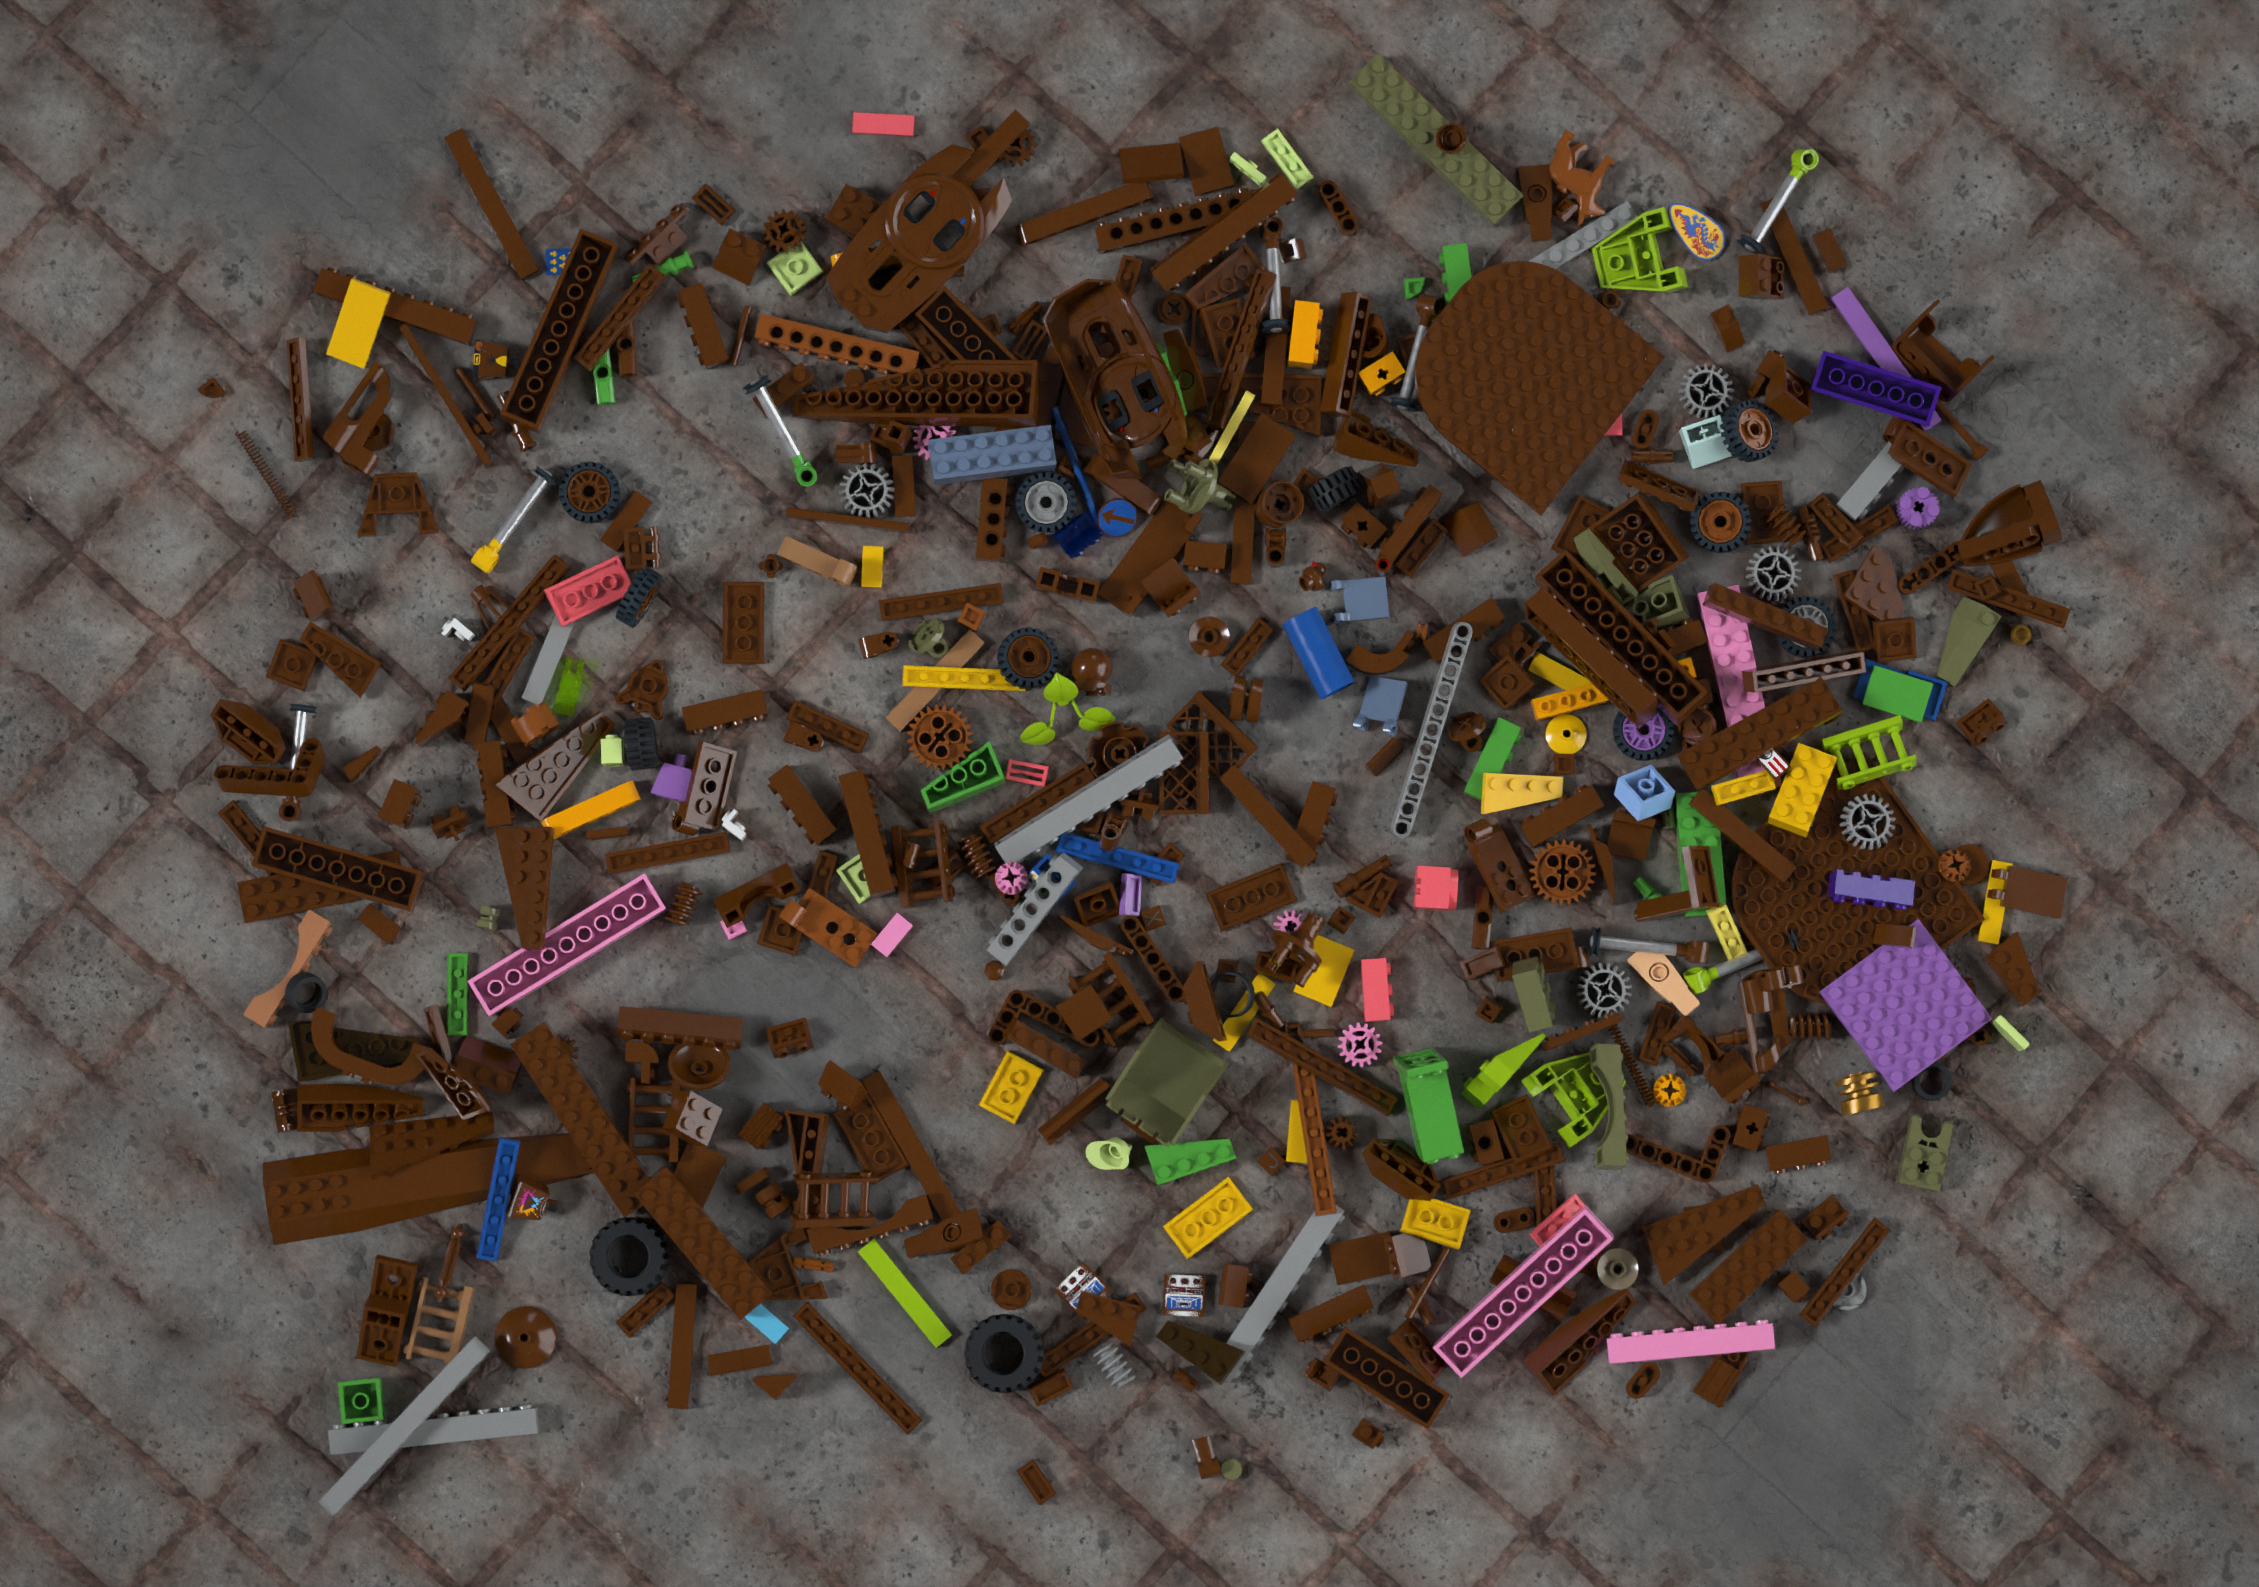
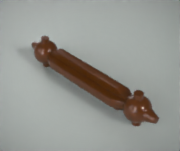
[433,1223,466,1303]

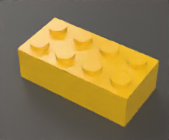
[1768,743,1837,838]

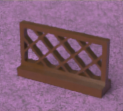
[1166,690,1259,778]
[1159,731,1210,814]
[1037,1078,1111,1145]

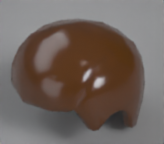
[1436,123,1467,155]

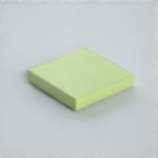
[766,241,823,296]
[836,854,870,904]
[1989,1015,2030,1051]

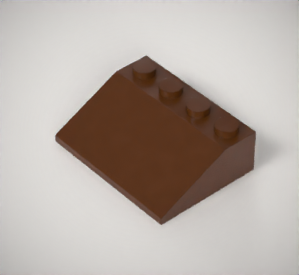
[1588,491,1689,592]

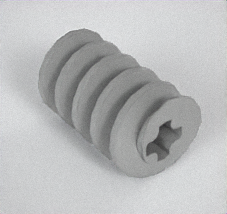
[1093,1343,1136,1388]

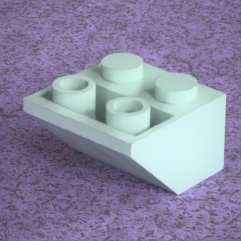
[1679,415,1731,470]

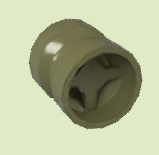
[476,906,501,930]

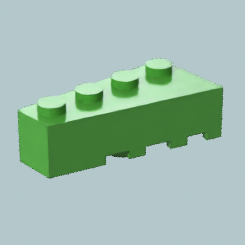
[921,741,1006,814]
[1144,1139,1236,1186]

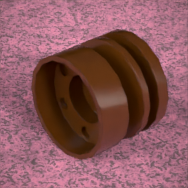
[1255,481,1304,528]

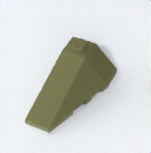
[1624,575,1690,630]

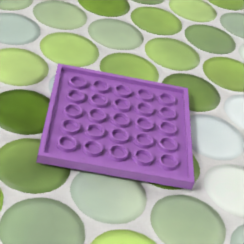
[1819,919,1992,1092]

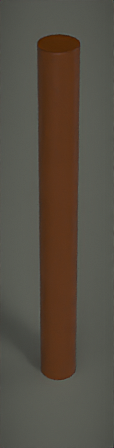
[1405,1246,1451,1320]

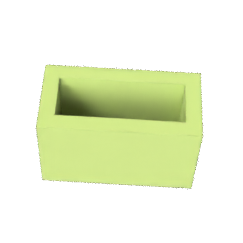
[601,735,625,767]

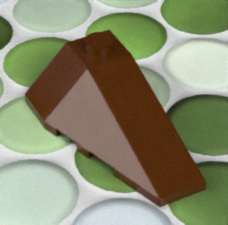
[1333,410,1419,467]

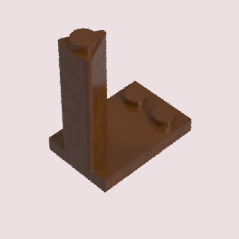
[1634,846,1719,922]

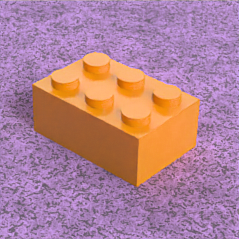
[1287,300,1323,370]

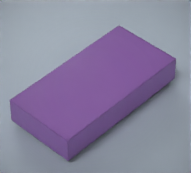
[1119,873,1142,916]

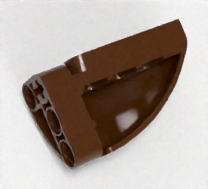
[1958,480,2062,567]

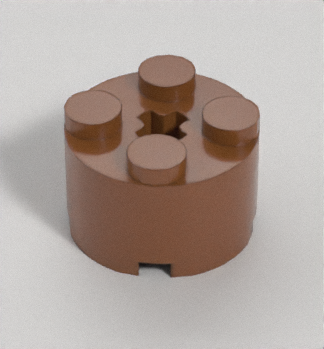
[510,701,560,747]

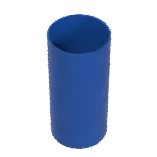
[1282,607,1355,700]

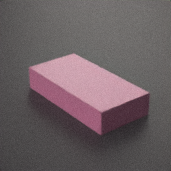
[871,913,913,957]

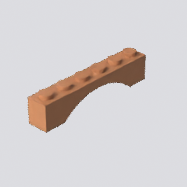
[243,909,333,1028]

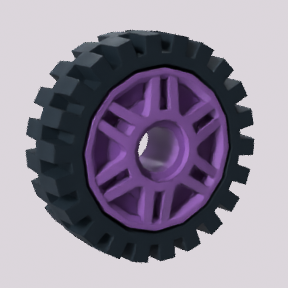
[1612,707,1674,761]

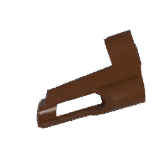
[322,363,391,476]
[1738,963,1804,1074]

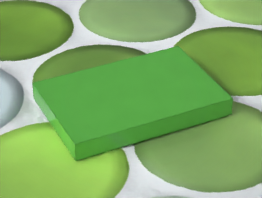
[1862,665,1933,723]

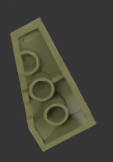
[1937,597,2002,687]

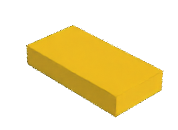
[861,546,884,588]

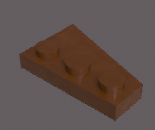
[1076,1291,1141,1347]

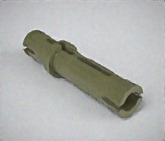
[1655,767,1676,830]

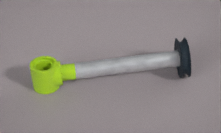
[1737,149,1819,254]
[1683,928,1800,994]

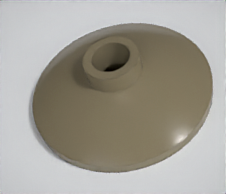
[1597,1248,1638,1290]

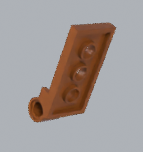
[778,888,878,968]

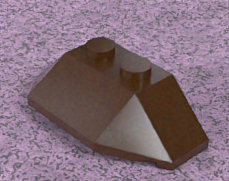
[210,699,286,765]
[1182,961,1227,1042]
[1362,1138,1441,1201]

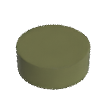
[1221,1459,1242,1480]

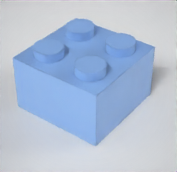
[1614,765,1675,821]

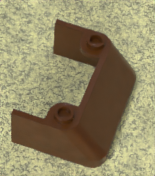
[1892,299,1995,402]

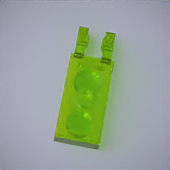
[553,657,584,717]

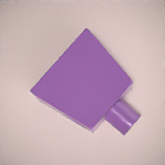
[651,753,692,802]

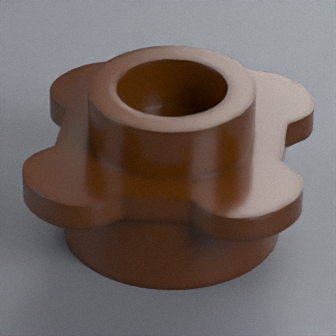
[1598,289,1621,310]
[759,554,783,578]

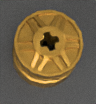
[1834,1071,1885,1116]

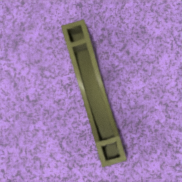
[1589,1044,1629,1170]

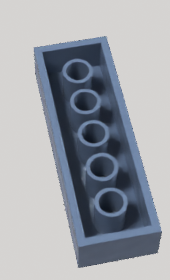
[928,425,1056,485]

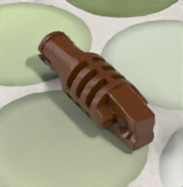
[1797,505,1824,562]

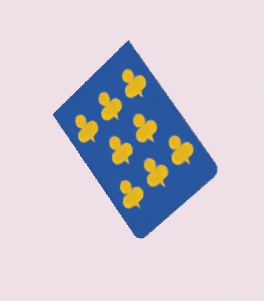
[546,248,572,275]

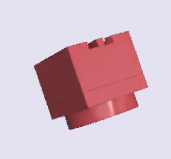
[1413,866,1458,911]

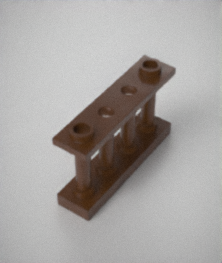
[891,819,955,908]
[1067,951,1154,1048]
[627,1078,682,1162]
[791,1169,879,1228]

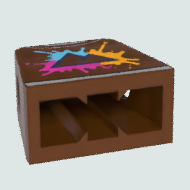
[507,1174,558,1220]

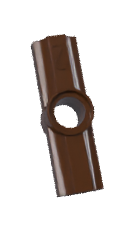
[617,318,638,378]
[1471,886,1494,950]

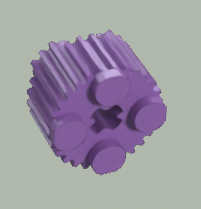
[1896,487,1940,530]

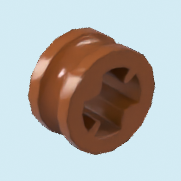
[1415,621,1428,641]

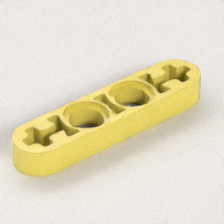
[1209,390,1255,465]

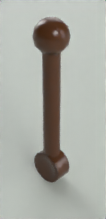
[1767,1080,1806,1106]

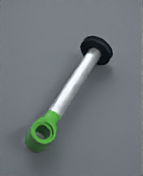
[743,375,817,487]

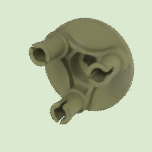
[1164,459,1236,514]

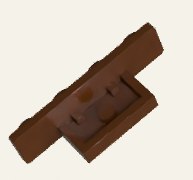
[624,203,689,266]

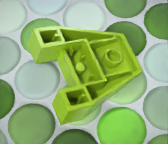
[1592,207,1689,293]
[1460,1033,1546,1110]
[1521,1052,1627,1148]

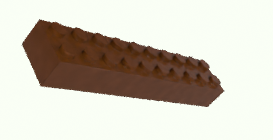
[500,229,619,434]
[1535,549,1708,726]
[510,1021,650,1218]

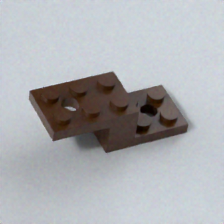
[356,1254,418,1367]

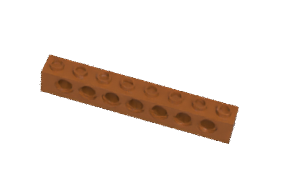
[754,313,920,375]

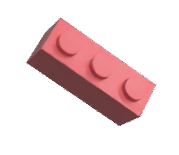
[1361,958,1394,1022]

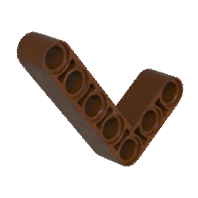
[214,738,326,797]
[988,990,1099,1048]
[1626,1125,1730,1183]

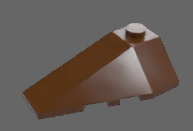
[415,1048,490,1120]

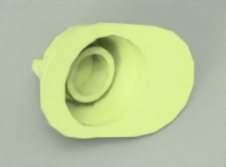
[1086,1137,1132,1170]

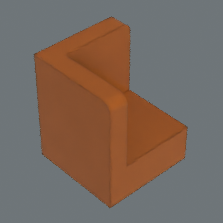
[958,603,986,633]

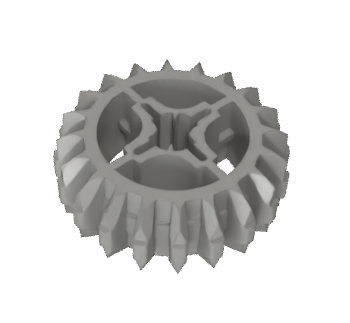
[1678,364,1734,419]
[839,463,895,518]
[1746,546,1801,601]
[1840,794,1896,850]
[1576,963,1632,1018]

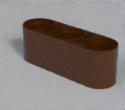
[1319,180,1358,236]

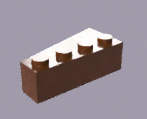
[474,741,516,829]

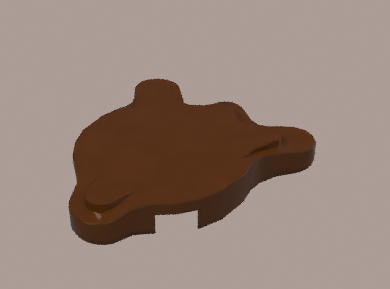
[615,660,669,720]

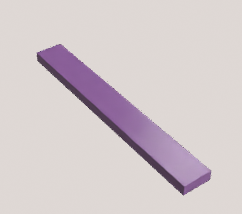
[1831,287,1941,432]

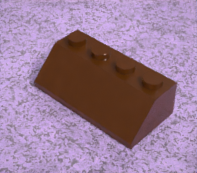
[1288,1285,1374,1344]

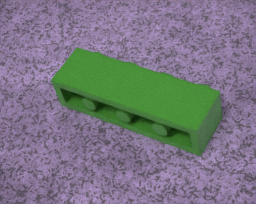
[1439,243,1472,304]
[1463,717,1522,801]

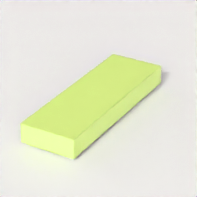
[1261,128,1314,190]

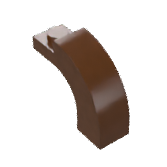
[1345,630,1415,675]

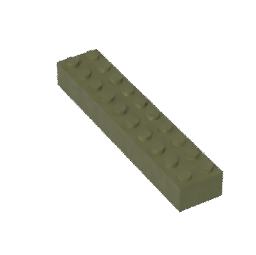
[1348,53,1523,228]

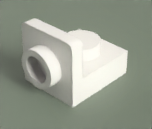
[441,618,476,642]
[722,809,747,841]

